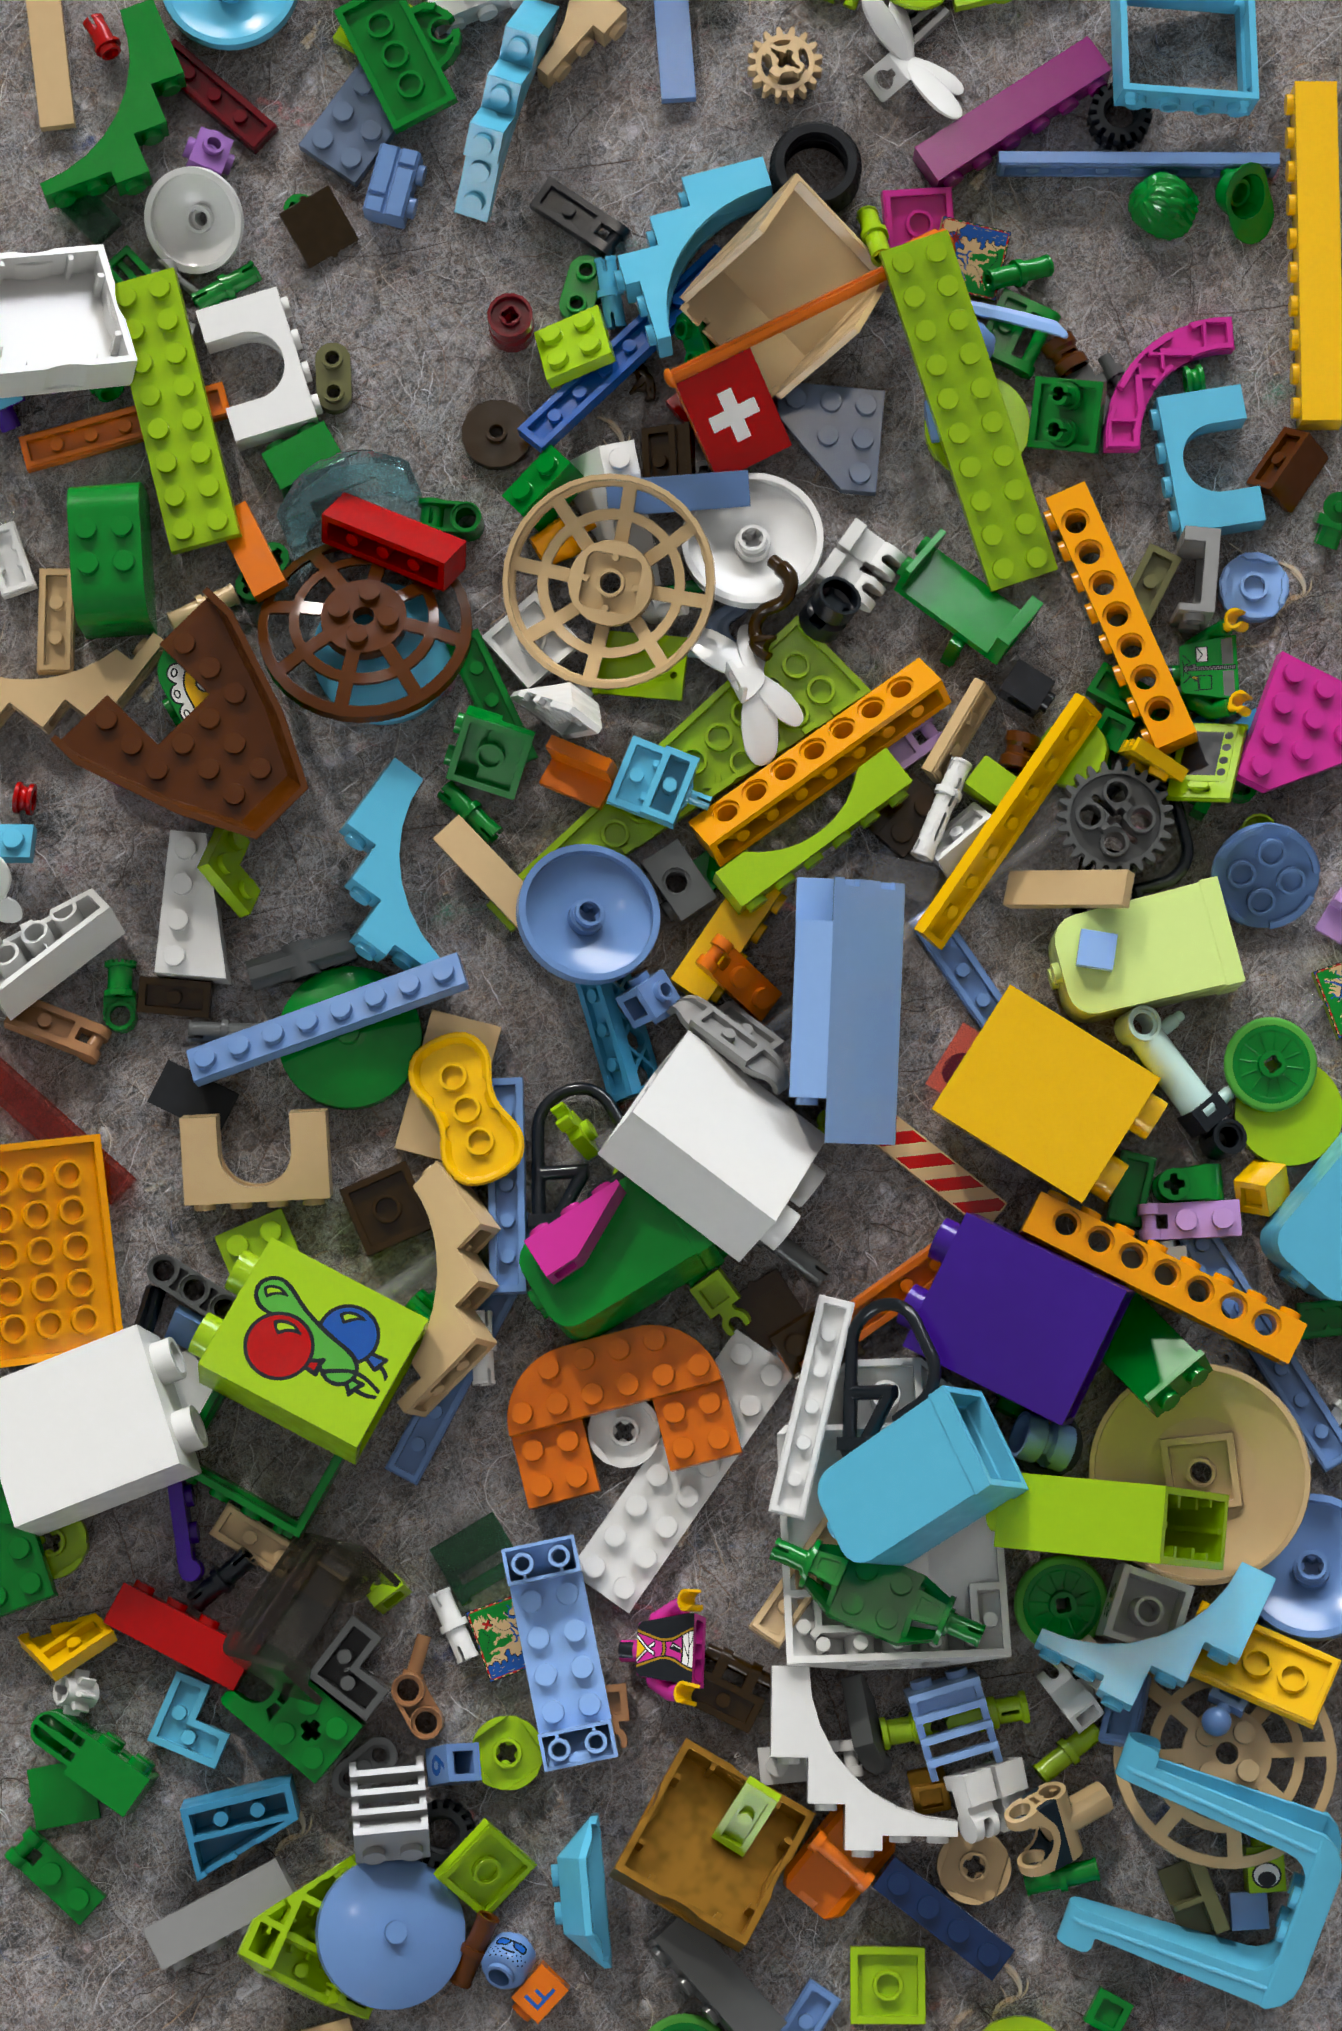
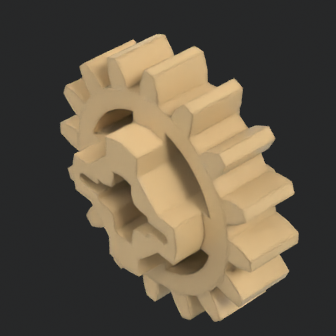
[747,27,822,104]

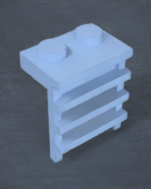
[903,1666,1003,1782]

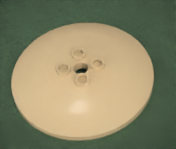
[1089,1364,1312,1586]

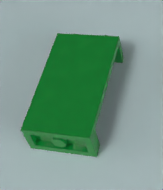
[894,528,1044,666]
[1102,1292,1213,1418]

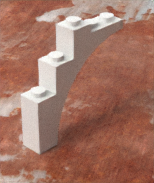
[770,1665,958,1858]

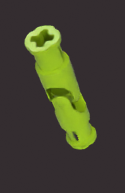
[878,1690,1030,1751]

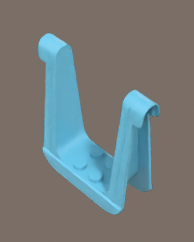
[1056,1732,1342,2009]

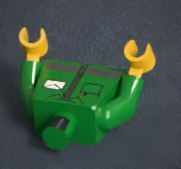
[1168,607,1253,720]

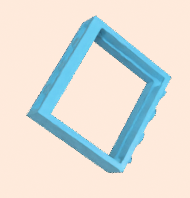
[1110,0,1259,118]

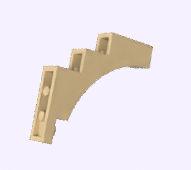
[0,632,164,735]
[397,1161,501,1417]

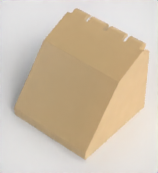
[679,173,888,399]

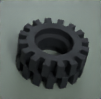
[1087,82,1153,151]
[419,1799,476,1868]

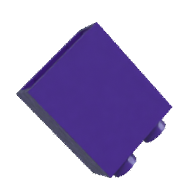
[896,1212,1136,1426]

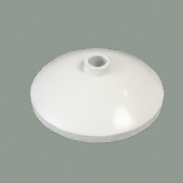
[144,166,244,274]

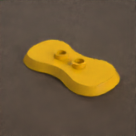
[408,1032,524,1186]

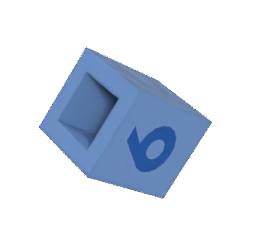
[425,1742,482,1787]

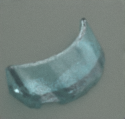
[276,449,423,555]

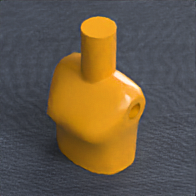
[528,518,597,565]

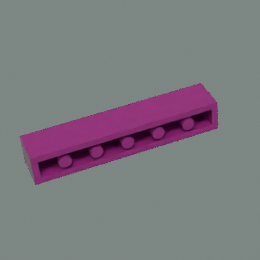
[913,36,1112,188]

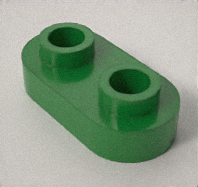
[559,255,599,319]

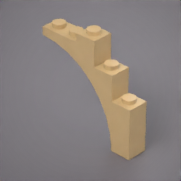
[537,0,628,89]

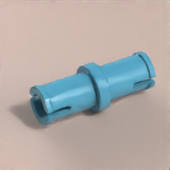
[594,255,627,330]

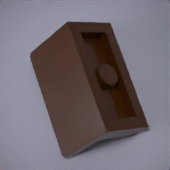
[1246,426,1328,513]

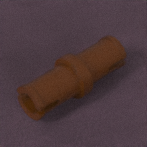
[449,1910,500,1989]

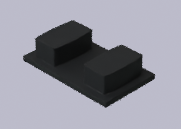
[147,1060,240,1131]

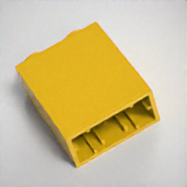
[931,984,1168,1204]

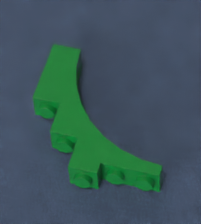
[40,0,187,209]

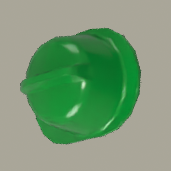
[1215,162,1274,245]

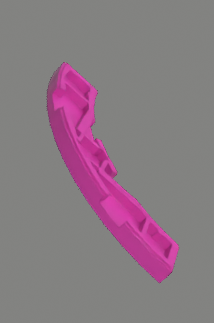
[1103,316,1235,453]

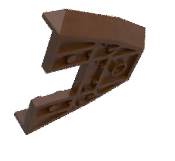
[50,587,309,840]

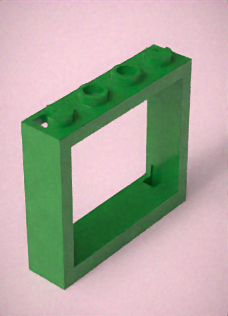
[185,1390,345,1539]

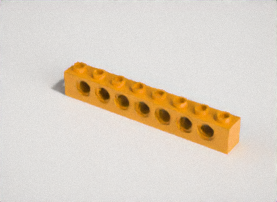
[1043,481,1198,755]
[688,658,952,867]
[1019,1190,1308,1366]

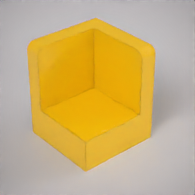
[1233,1159,1290,1217]

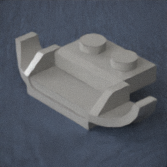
[666,995,789,1095]

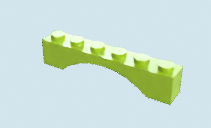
[712,748,913,915]

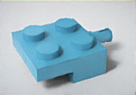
[607,735,713,830]

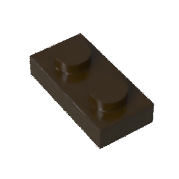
[137,975,213,1018]

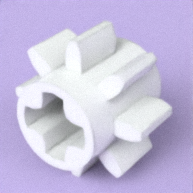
[53,1668,100,1716]

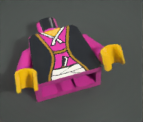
[618,1589,706,1707]

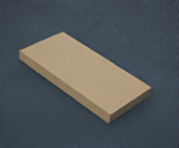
[394,1009,502,1161]

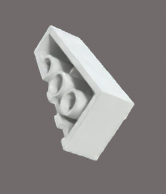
[154,830,232,985]
[0,888,126,1020]

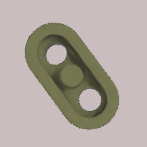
[315,343,353,415]

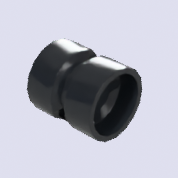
[799,576,861,643]

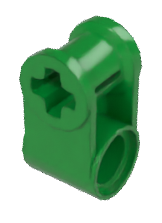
[418,497,485,542]
[1151,1164,1224,1203]

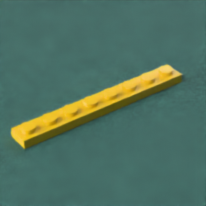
[914,693,1102,950]

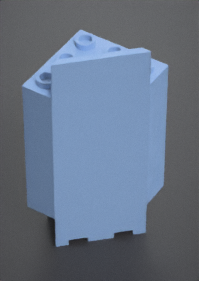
[787,876,905,1145]

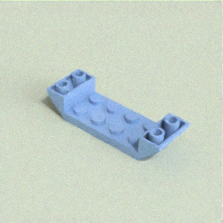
[501,1534,618,1772]

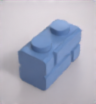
[362,143,427,229]

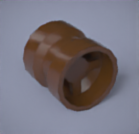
[1041,331,1089,378]
[998,730,1041,774]

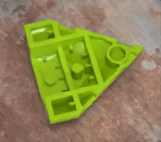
[237,1853,373,2020]

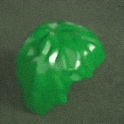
[1128,171,1200,241]

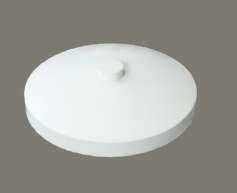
[682,473,824,609]

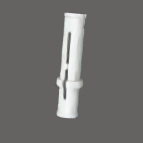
[910,756,973,863]

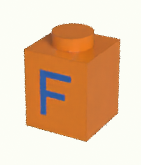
[511,1960,570,2024]

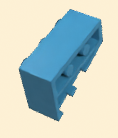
[180,1773,301,1882]

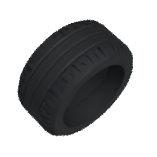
[769,121,862,214]

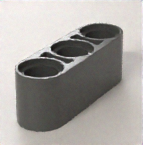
[147,1254,236,1317]

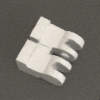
[814,518,906,613]
[1036,1634,1110,1734]
[943,1757,1029,1844]

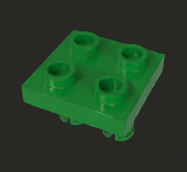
[1027,376,1107,454]

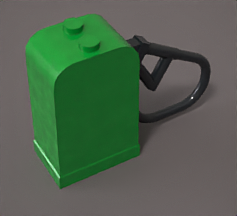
[519,1082,725,1342]

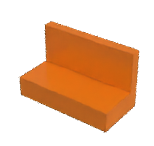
[539,735,619,810]

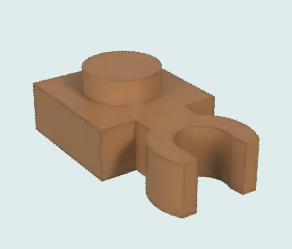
[605,1683,630,1748]

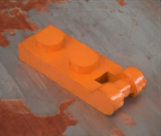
[695,933,783,1022]

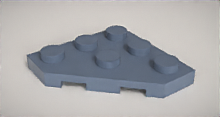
[777,383,885,496]

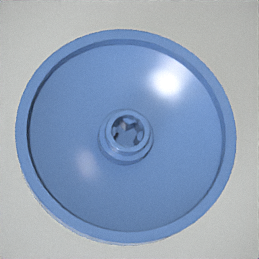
[516,844,660,985]
[1259,1493,1342,1641]
[315,1860,465,2010]

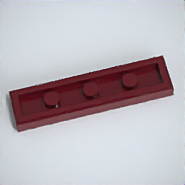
[171,38,279,155]

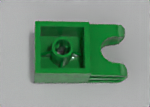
[220,1644,367,1784]
[30,1708,160,1817]

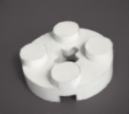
[588,1402,661,1468]

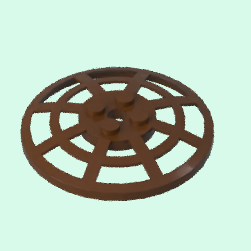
[258,544,473,723]

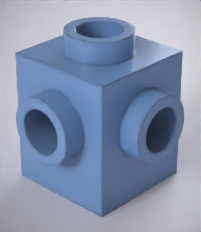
[615,969,681,1029]

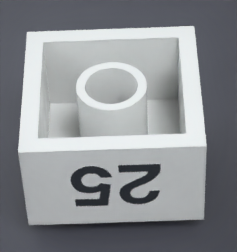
[1095,1563,1195,1643]

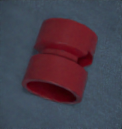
[487,293,535,353]

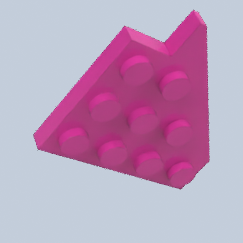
[1236,651,1342,793]

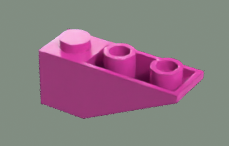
[524,1179,626,1285]

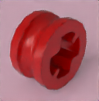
[12,782,37,816]

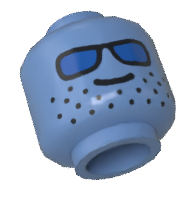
[481,1932,536,1989]

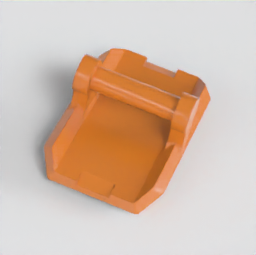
[783,1804,896,1920]

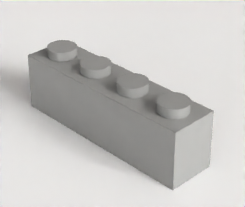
[142,1855,297,1971]

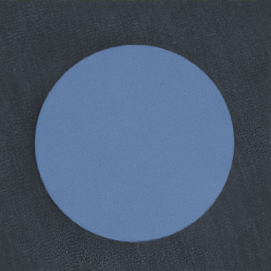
[1211,822,1321,929]

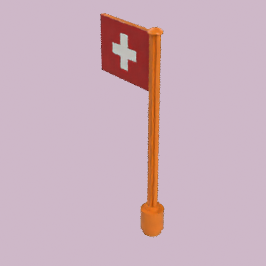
[663,228,956,472]

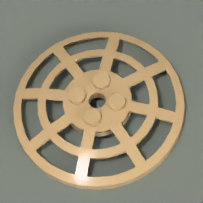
[502,473,716,690]
[1113,1672,1337,1870]

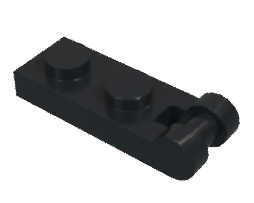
[530,177,631,259]

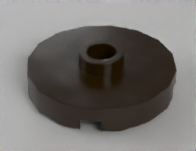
[462,400,531,470]

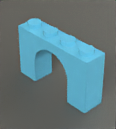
[1149,384,1266,542]

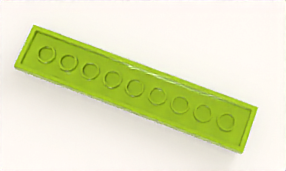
[879,229,1058,592]

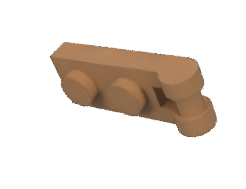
[4,1000,112,1065]

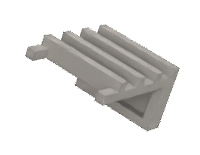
[349,1756,431,1865]

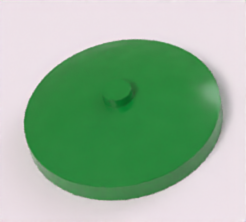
[280,966,422,1110]

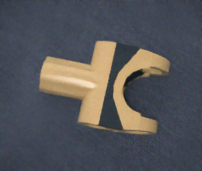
[1004,1781,1114,1877]

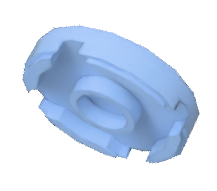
[1217,552,1289,623]

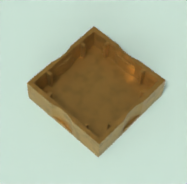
[609,1738,816,1953]

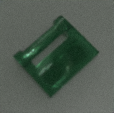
[429,1512,514,1607]

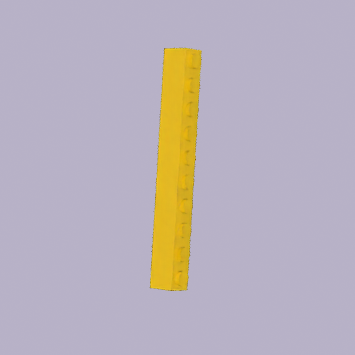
[1284,81,1342,430]

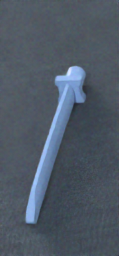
[971,300,1069,339]

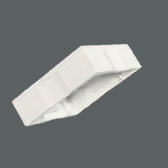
[0,244,138,398]

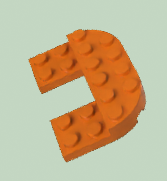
[507,1325,743,1510]

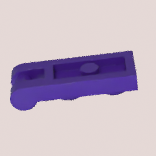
[167,1480,205,1582]

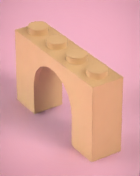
[179,1108,333,1211]

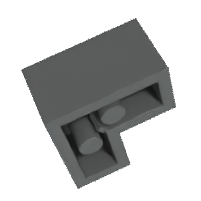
[307,1614,391,1721]

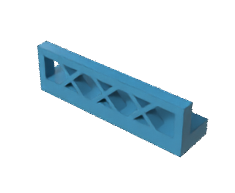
[575,973,658,1103]

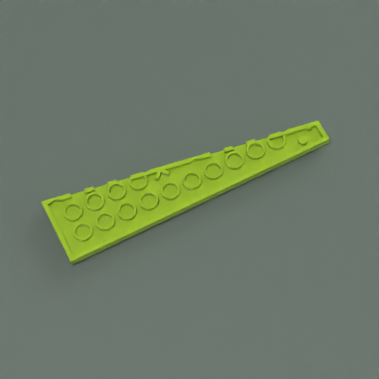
[486,615,871,933]

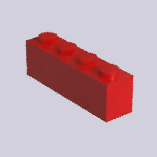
[321,492,467,592]
[103,1579,258,1691]

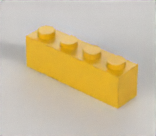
[670,888,788,1003]

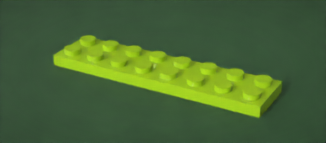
[115,267,242,555]

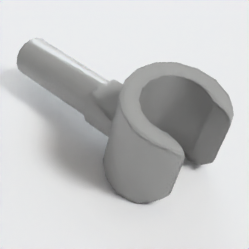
[151,259,199,294]

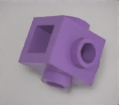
[182,126,235,176]

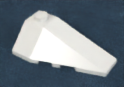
[570,439,661,586]
[510,682,602,740]

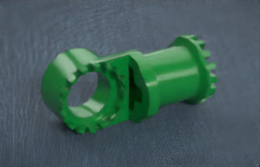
[103,958,138,1034]

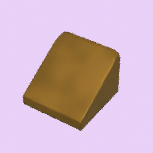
[907,1765,952,1815]

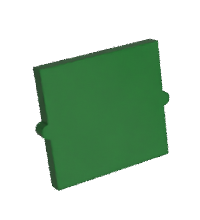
[27,1763,101,1831]

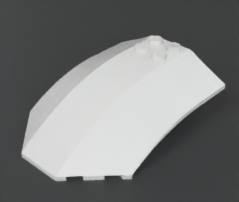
[777,1357,1012,1671]

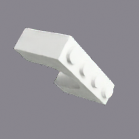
[195,287,323,451]

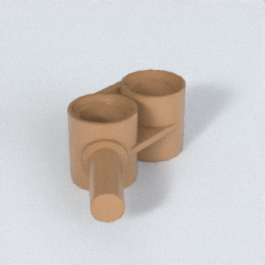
[391,1633,445,1740]

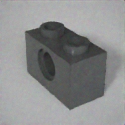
[641,839,717,927]

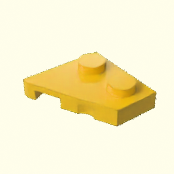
[1117,737,1189,783]
[17,1613,118,1682]

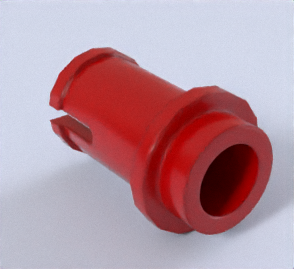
[83,13,121,60]

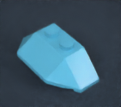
[551,1813,613,1969]

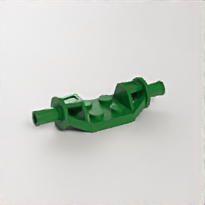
[769,1537,986,1647]

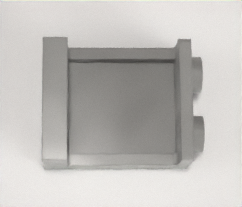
[1170,525,1221,634]

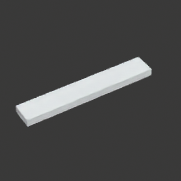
[768,1294,855,1520]

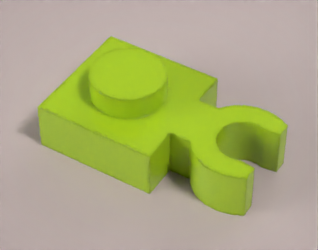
[550,1102,599,1161]
[689,1267,751,1336]

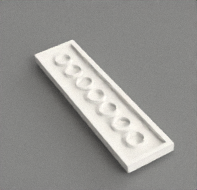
[579,1329,792,1613]

